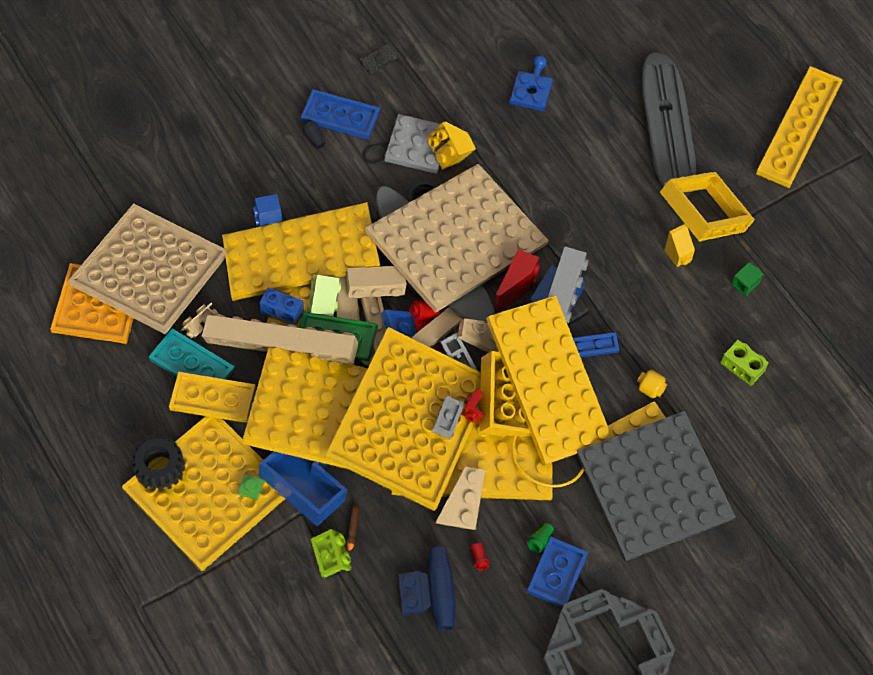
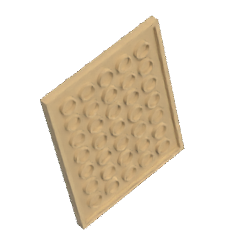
[365,164,549,313]

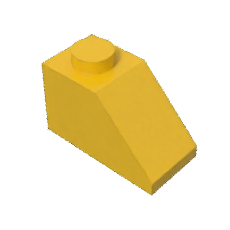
[664,224,695,267]

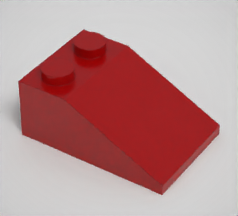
[495,249,541,314]

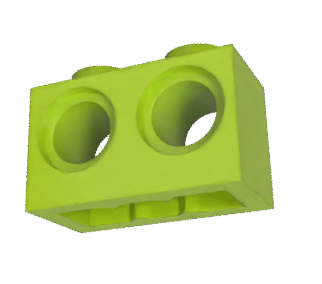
[721,340,768,386]

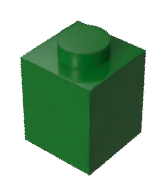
[731,262,763,297]

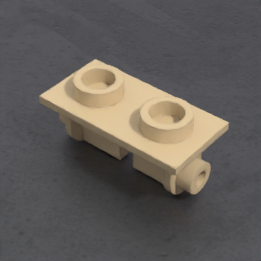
[181,303,218,339]

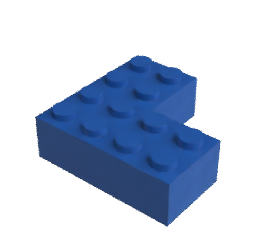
[259,452,347,526]

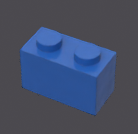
[253,194,282,227]

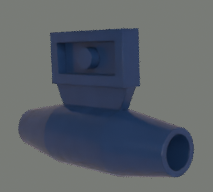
[399,547,456,631]

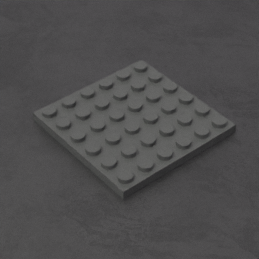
[577,411,736,562]

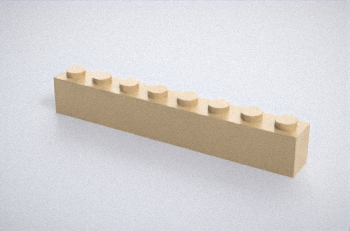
[202,314,359,365]

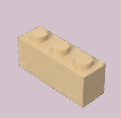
[346,266,406,298]

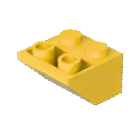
[426,122,476,169]

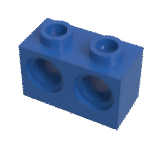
[260,287,304,326]

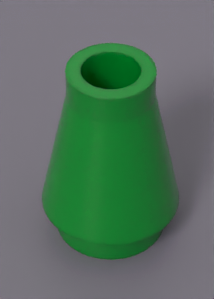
[527,523,554,553]

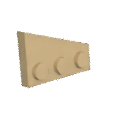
[457,318,499,353]
[435,467,485,530]

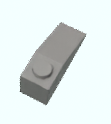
[439,332,477,370]

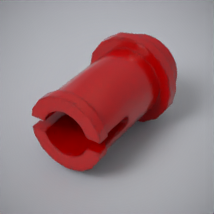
[470,543,490,571]

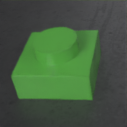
[238,474,264,501]

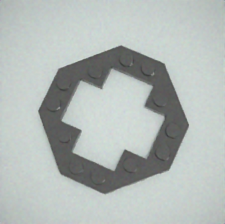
[543,589,675,675]

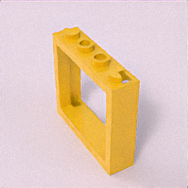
[660,172,755,241]

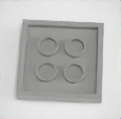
[385,114,440,174]

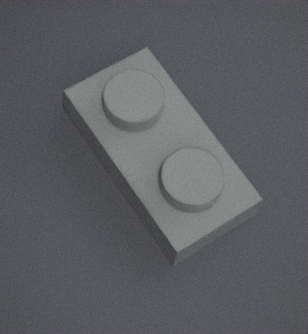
[432,396,465,439]

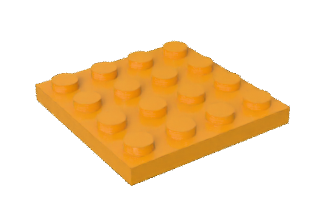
[50,263,134,344]

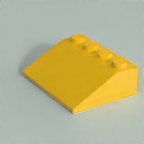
[479,351,531,436]

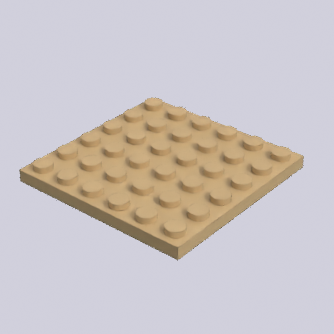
[68,204,228,334]

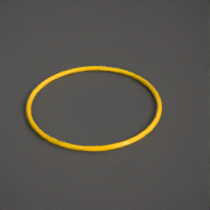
[511,435,584,488]

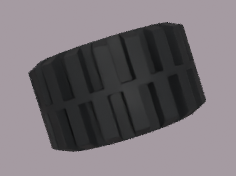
[131,435,185,491]

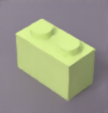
[307,274,341,316]

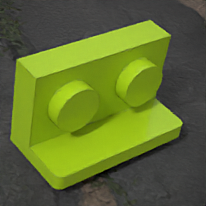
[311,529,351,578]

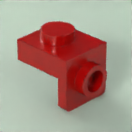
[461,389,484,424]

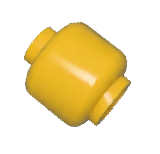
[637,370,667,398]

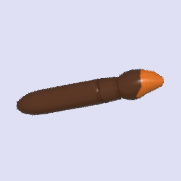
[346,504,359,551]

